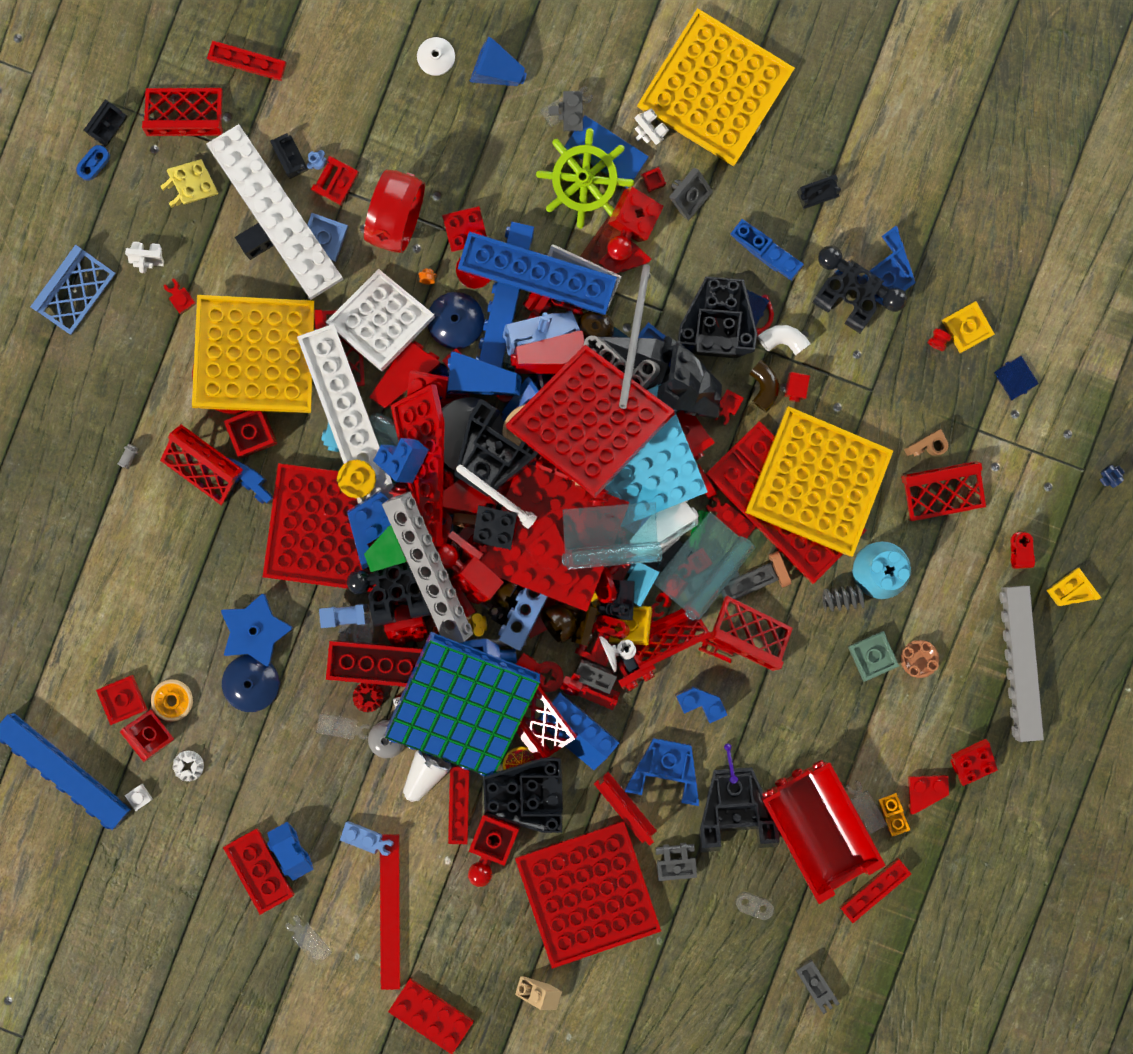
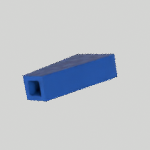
[448,352,522,396]

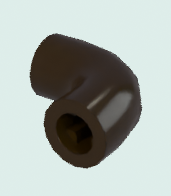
[749,360,779,413]

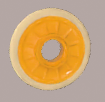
[151,679,193,722]

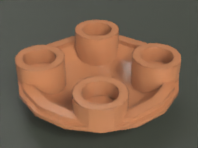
[900,640,939,678]

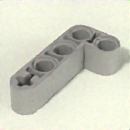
[584,336,660,389]

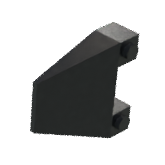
[455,399,541,497]
[699,767,780,852]

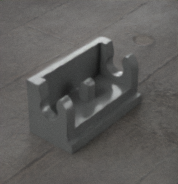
[576,657,618,694]

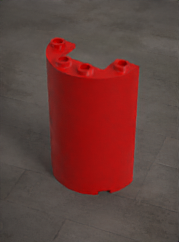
[762,760,886,904]

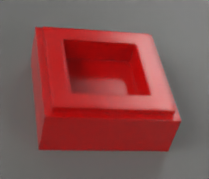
[641,167,666,193]

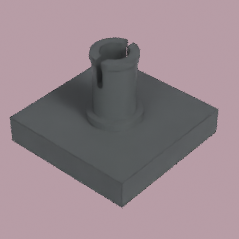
[669,168,713,221]

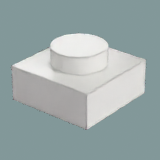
[125,784,153,811]

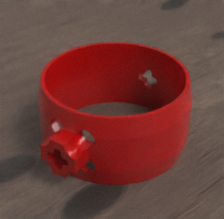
[364,169,425,253]

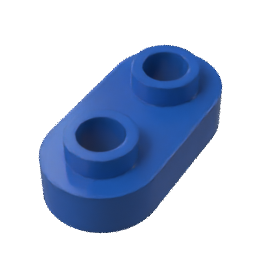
[76,145,110,181]

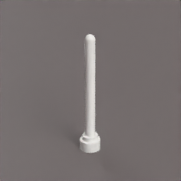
[456,465,537,529]

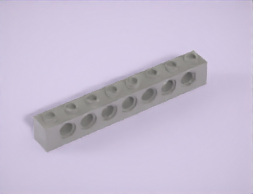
[382,492,473,643]

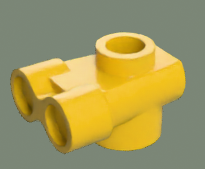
[468,613,487,636]

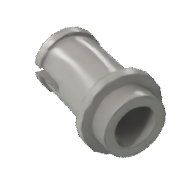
[117,443,139,469]

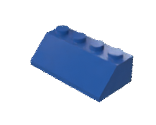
[537,692,619,770]

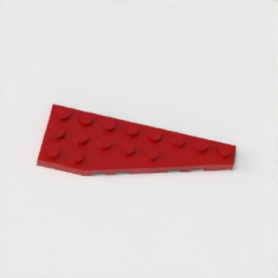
[391,384,445,549]

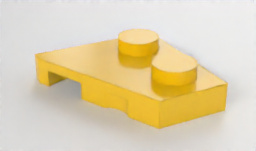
[1046,568,1101,606]

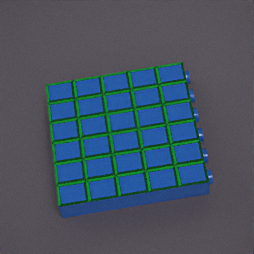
[385,632,540,776]

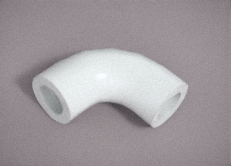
[757,325,811,355]

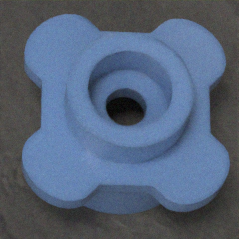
[307,150,326,170]

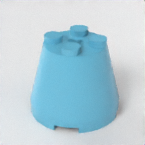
[852,542,911,599]

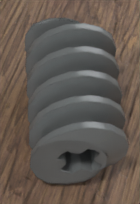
[822,585,865,613]

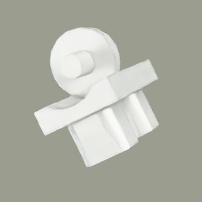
[634,109,669,145]
[125,242,164,273]

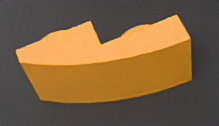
[878,793,910,837]

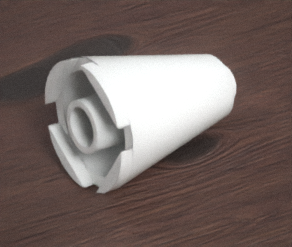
[403,750,451,802]

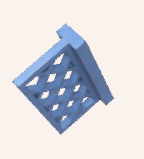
[30,245,116,335]

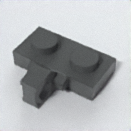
[548,91,583,131]

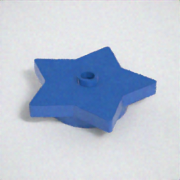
[221,594,293,666]

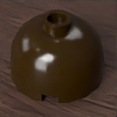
[577,311,614,341]
[493,578,525,612]
[541,604,577,643]

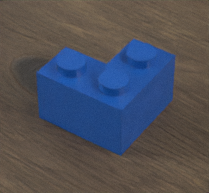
[373,438,429,483]

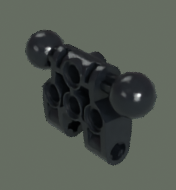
[812,245,908,334]
[347,562,431,626]

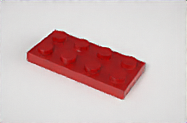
[223,827,295,915]
[388,978,474,1054]

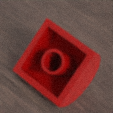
[120,709,174,762]

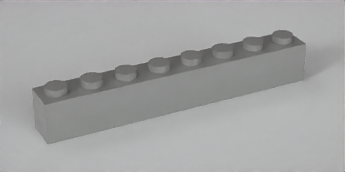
[999,586,1044,742]

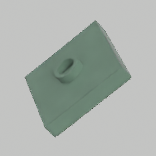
[848,631,899,682]

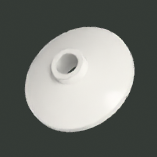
[417,37,455,76]
[599,636,619,672]

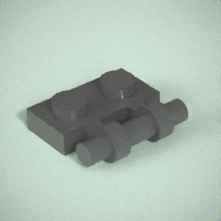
[655,843,697,881]

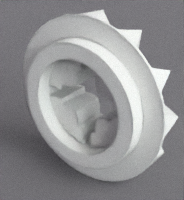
[172,751,204,782]

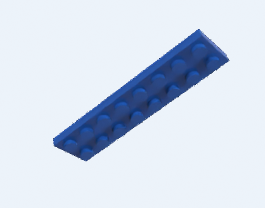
[458,232,617,315]

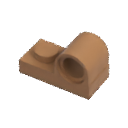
[904,429,948,457]

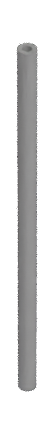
[619,264,650,409]

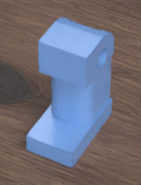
[319,604,369,628]

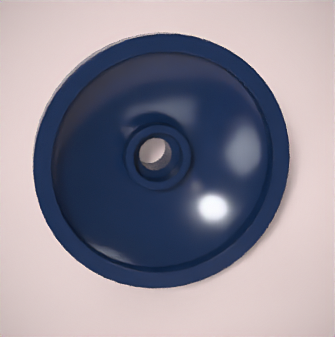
[427,292,484,349]
[222,655,280,712]

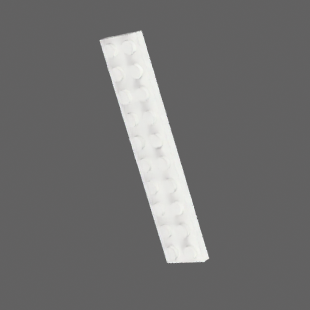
[207,124,343,300]
[297,324,394,503]

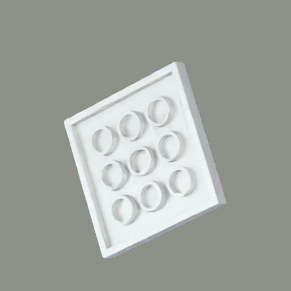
[326,269,435,371]

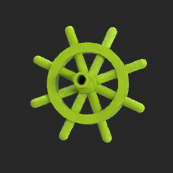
[536,128,634,229]

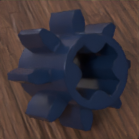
[1099,464,1125,488]

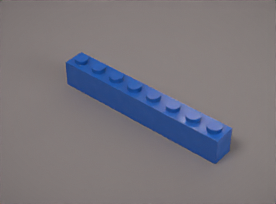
[476,222,534,368]
[0,713,132,830]

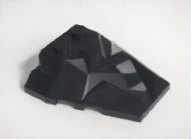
[657,336,722,419]

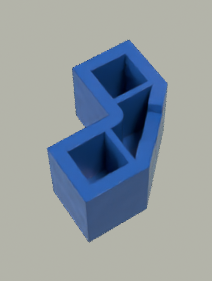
[675,686,727,723]
[267,822,314,881]

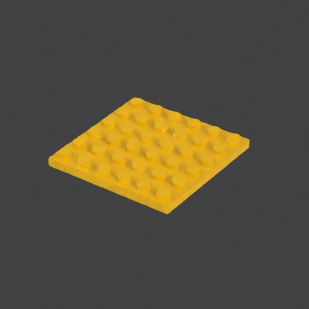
[637,8,795,166]
[192,295,314,413]
[745,406,893,557]

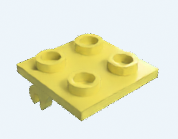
[161,159,218,208]

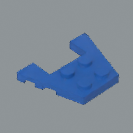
[835,226,916,307]
[347,491,391,570]
[625,738,699,806]

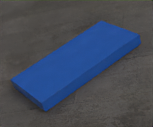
[564,115,649,189]

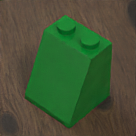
[364,525,407,572]

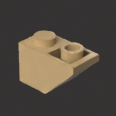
[515,976,562,1010]

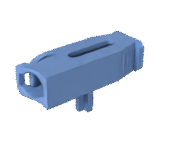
[503,311,580,356]

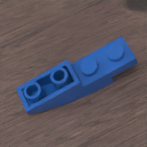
[730,219,804,281]
[227,457,273,504]

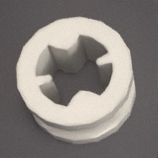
[617,640,636,659]

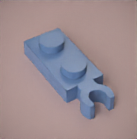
[340,821,394,856]

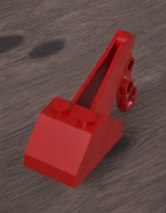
[443,479,513,515]

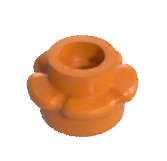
[418,269,437,285]

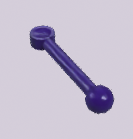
[724,743,738,784]

